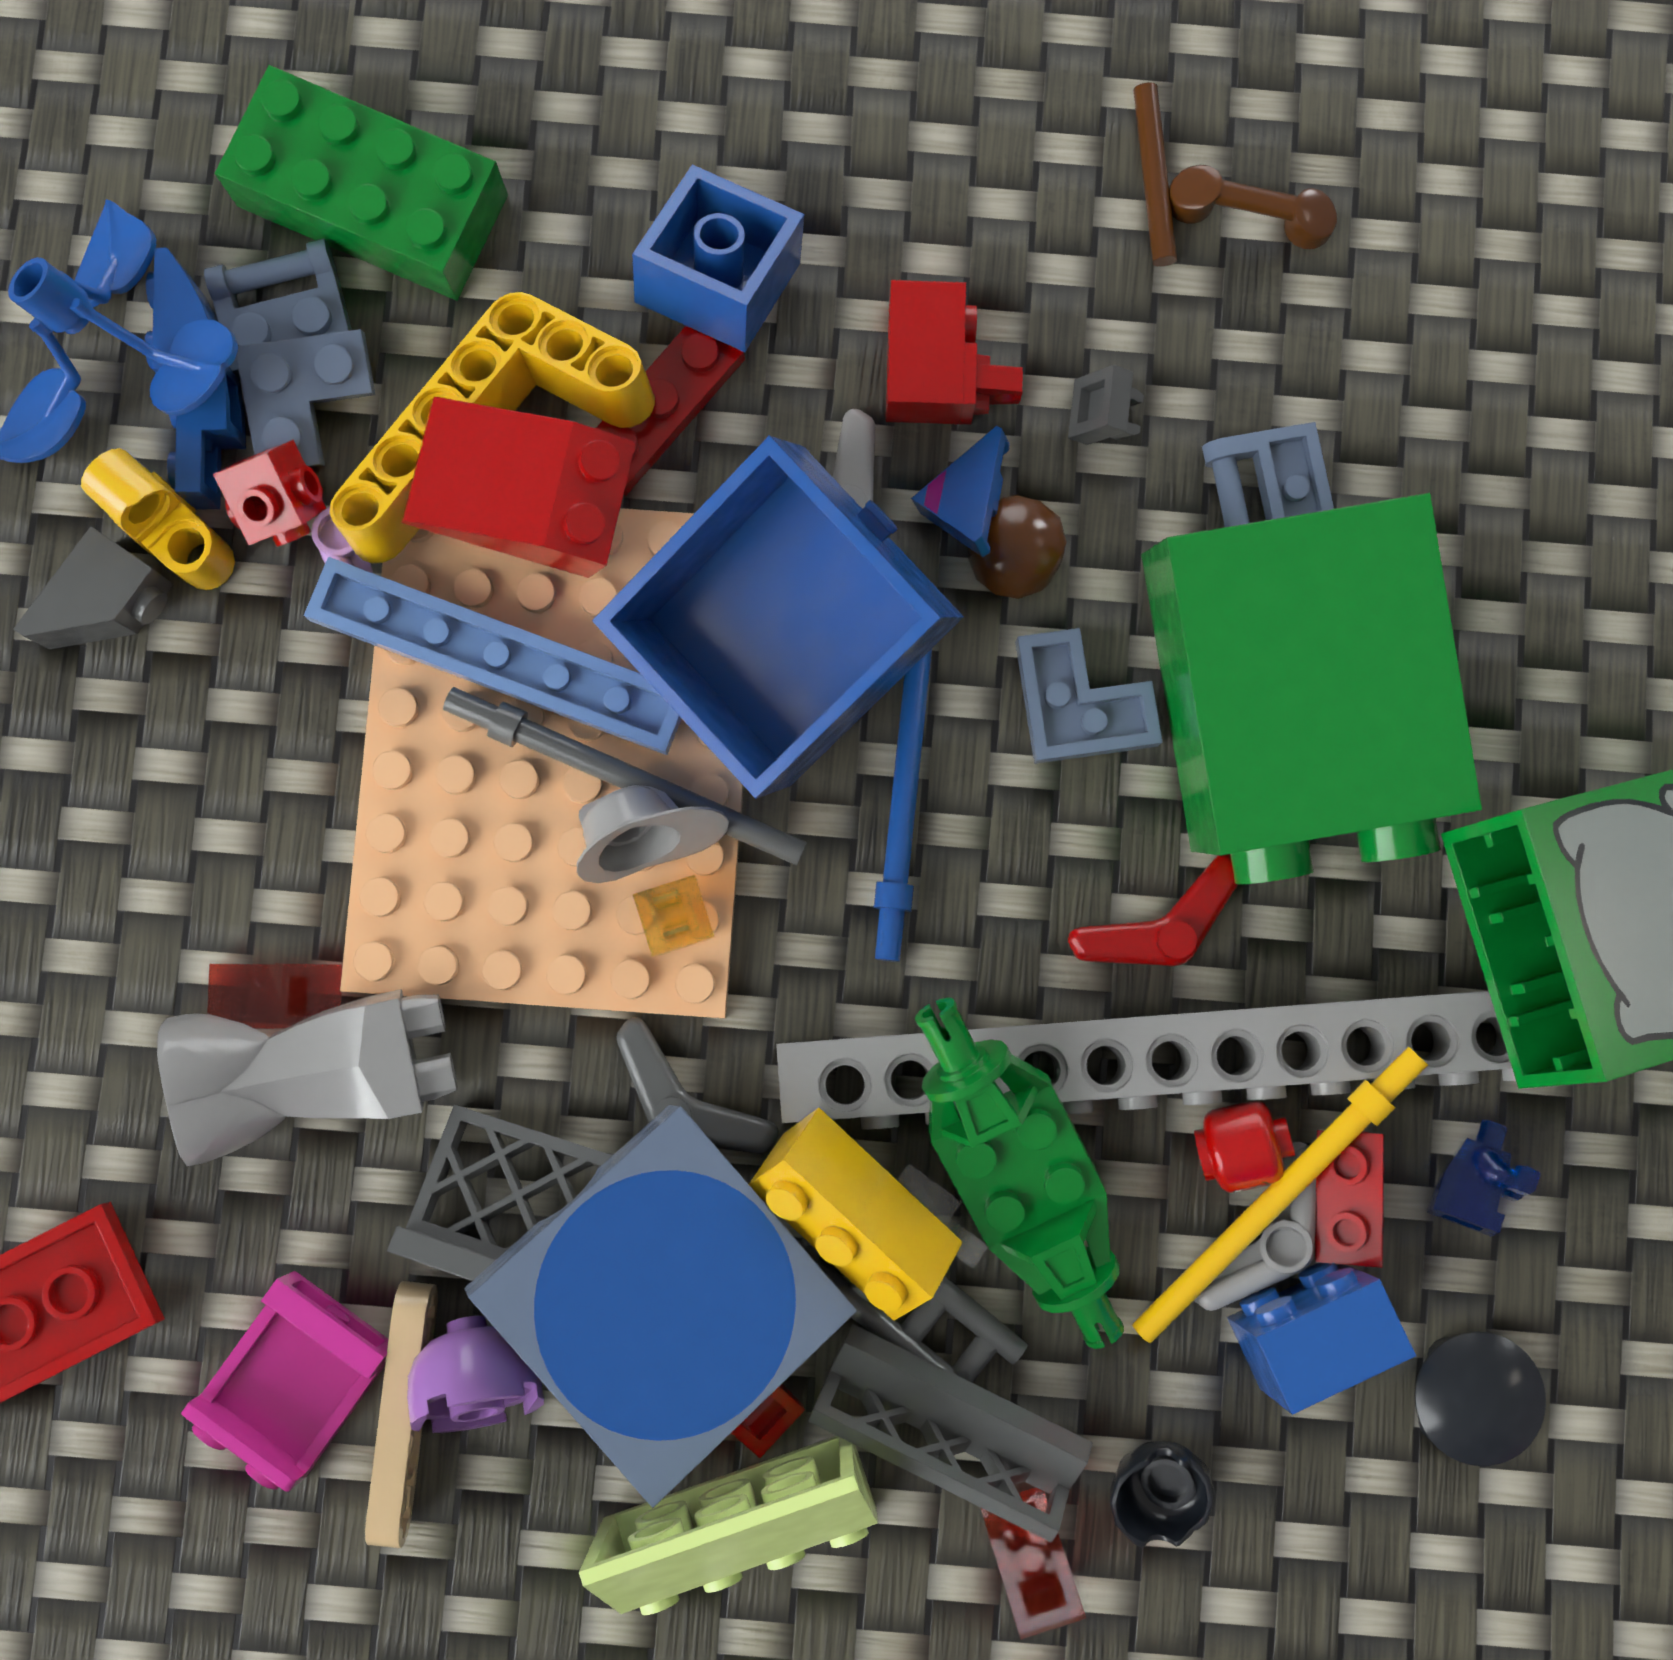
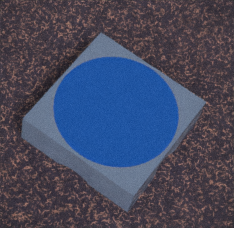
[464,1105,857,1508]

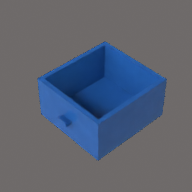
[592,435,964,799]

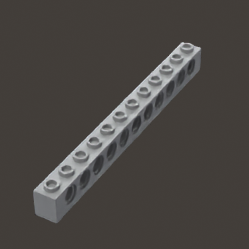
[776,991,1516,1129]

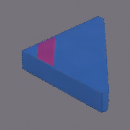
[911,426,1010,557]

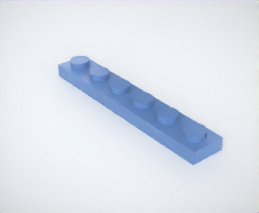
[304,557,682,755]

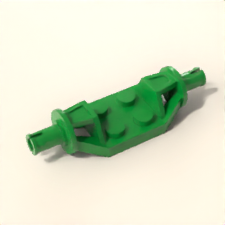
[914,997,1124,1349]

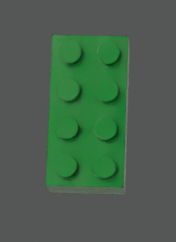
[214,65,508,301]

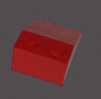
[402,397,636,578]

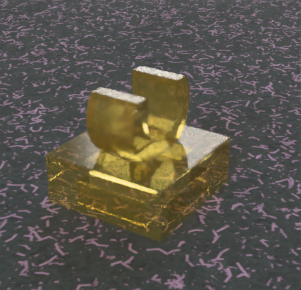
[632,875,715,958]

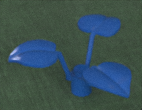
[0,199,238,463]

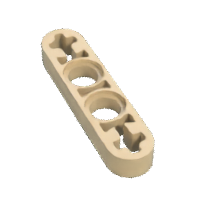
[365,1281,438,1548]

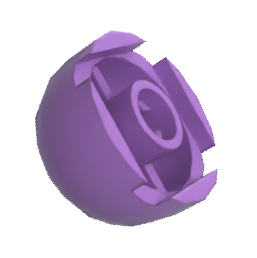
[407,1316,544,1433]

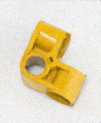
[81,448,235,590]

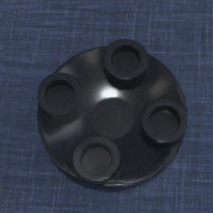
[1415,1332,1546,1466]

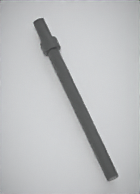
[443,687,807,866]

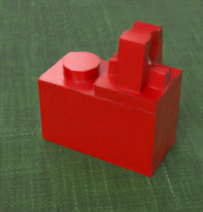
[886,280,1023,425]

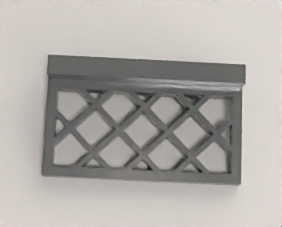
[387,1104,613,1281]

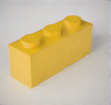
[748,1107,963,1321]

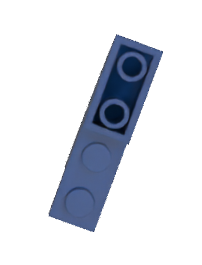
[145,248,246,510]

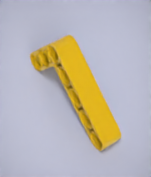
[329,292,655,564]

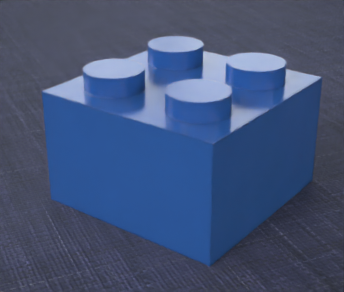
[632,164,804,352]
[1227,1263,1416,1415]

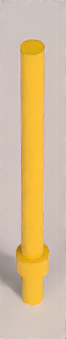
[1132,1046,1428,1344]

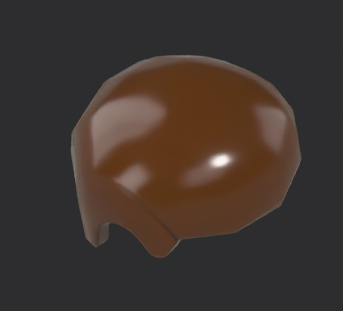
[968,495,1067,599]

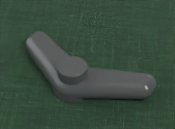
[616,1017,779,1154]

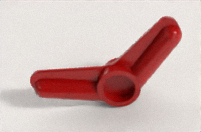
[1068,854,1238,967]

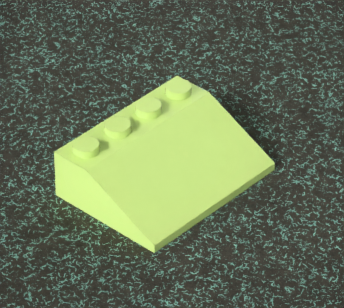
[579,1436,878,1615]

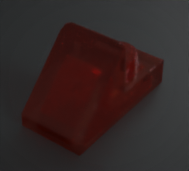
[980,1487,1086,1639]

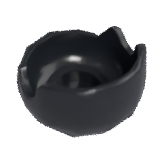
[1110,1441,1215,1547]

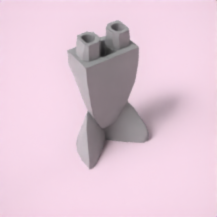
[157,989,457,1166]

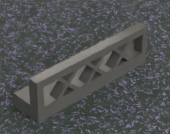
[808,1324,1093,1542]

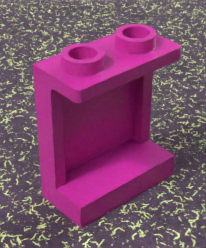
[181,1271,389,1492]

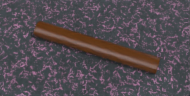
[1133,82,1177,267]

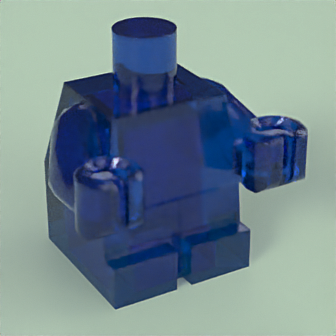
[1427,1120,1541,1237]

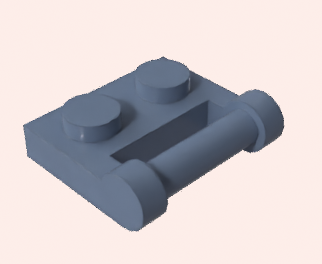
[204,238,352,379]
[1202,422,1334,527]

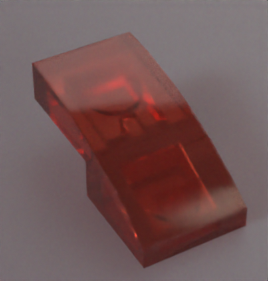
[207,963,343,1029]

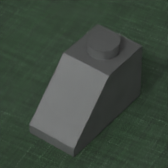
[13,526,174,649]

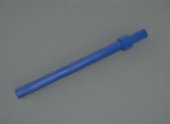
[874,649,932,962]

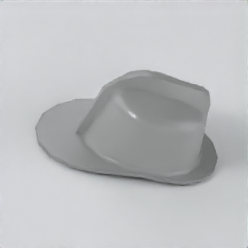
[577,785,729,883]

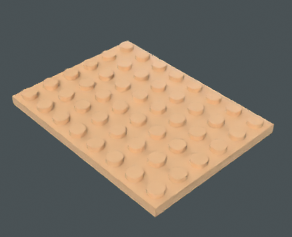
[340,508,744,1019]

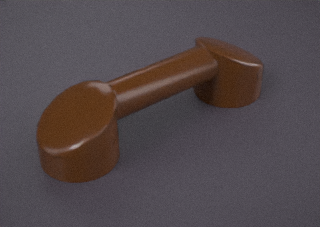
[1169,164,1337,249]

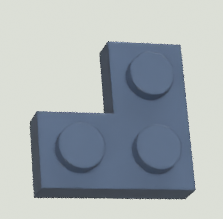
[236,329,376,468]
[1015,628,1163,764]

